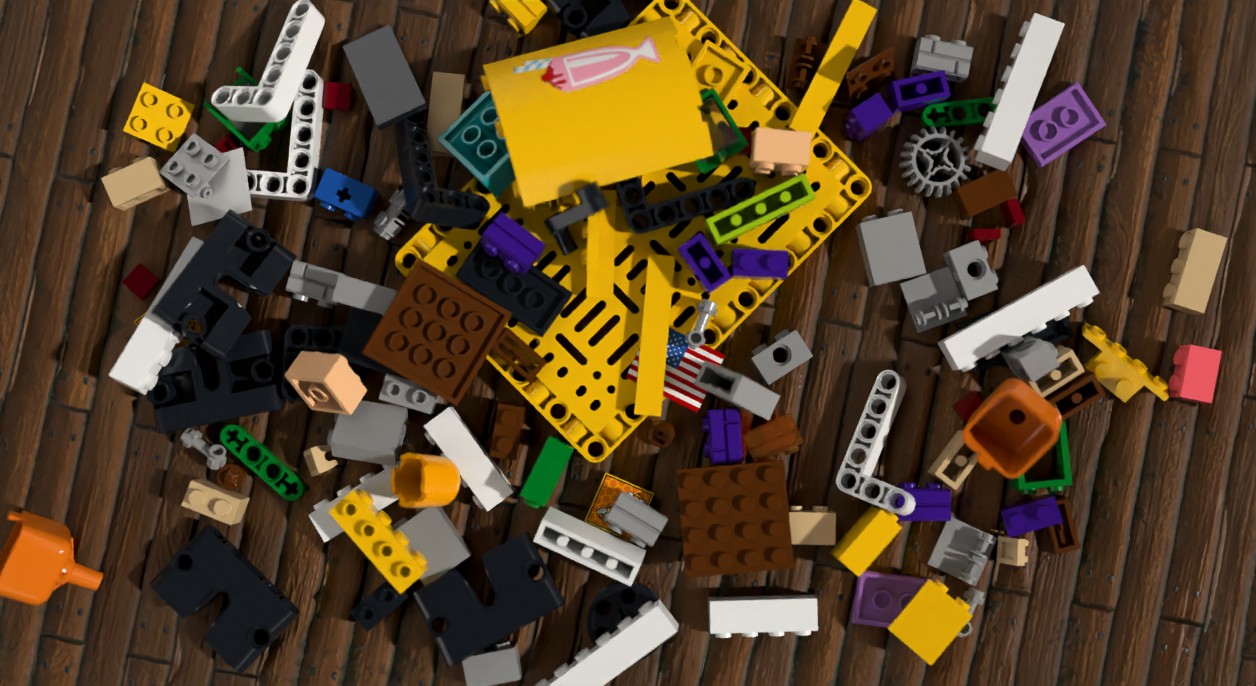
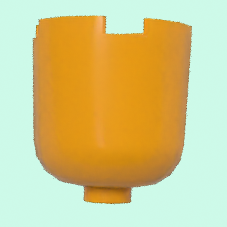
[390,453,461,508]

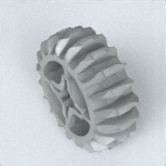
[899,126,972,198]

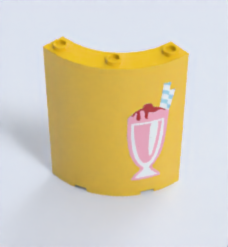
[481,16,713,207]

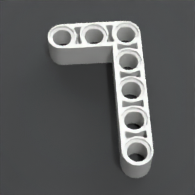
[211,0,325,122]
[246,69,325,202]
[836,370,916,516]

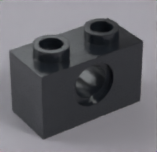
[350,580,413,632]

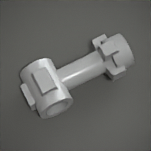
[685,299,717,350]
[180,428,227,470]
[956,587,985,637]

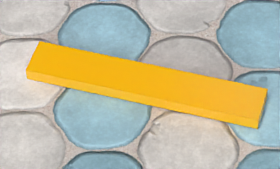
[787,0,877,141]
[634,254,675,417]

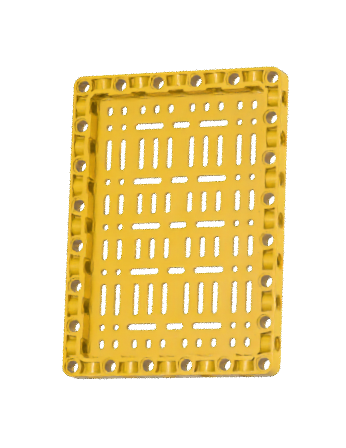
[395,0,872,463]

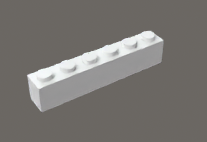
[974,13,1065,171]
[109,237,204,395]
[938,265,1100,372]
[535,599,679,686]

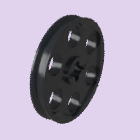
[587,582,662,662]

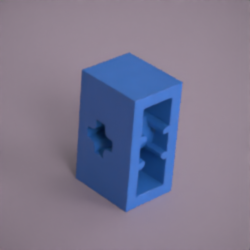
[314,168,380,222]

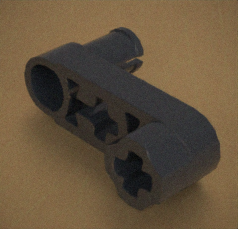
[543,181,609,256]

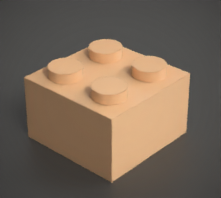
[749,128,812,178]
[284,351,367,415]

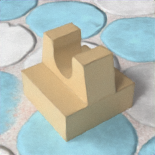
[303,445,338,477]
[997,536,1029,566]

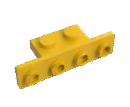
[581,190,616,298]
[1082,323,1169,403]

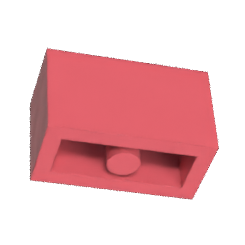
[1168,345,1222,403]

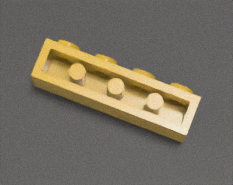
[329,488,429,594]

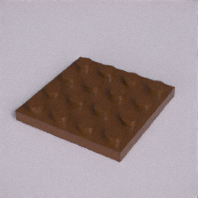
[362,258,512,406]
[676,460,794,578]

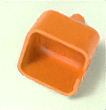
[962,378,1062,478]
[0,510,103,605]

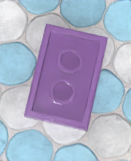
[1020,81,1106,169]
[851,570,935,628]

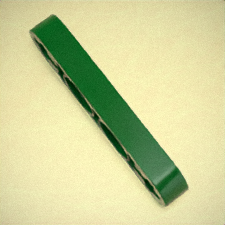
[920,97,996,130]
[220,424,306,501]

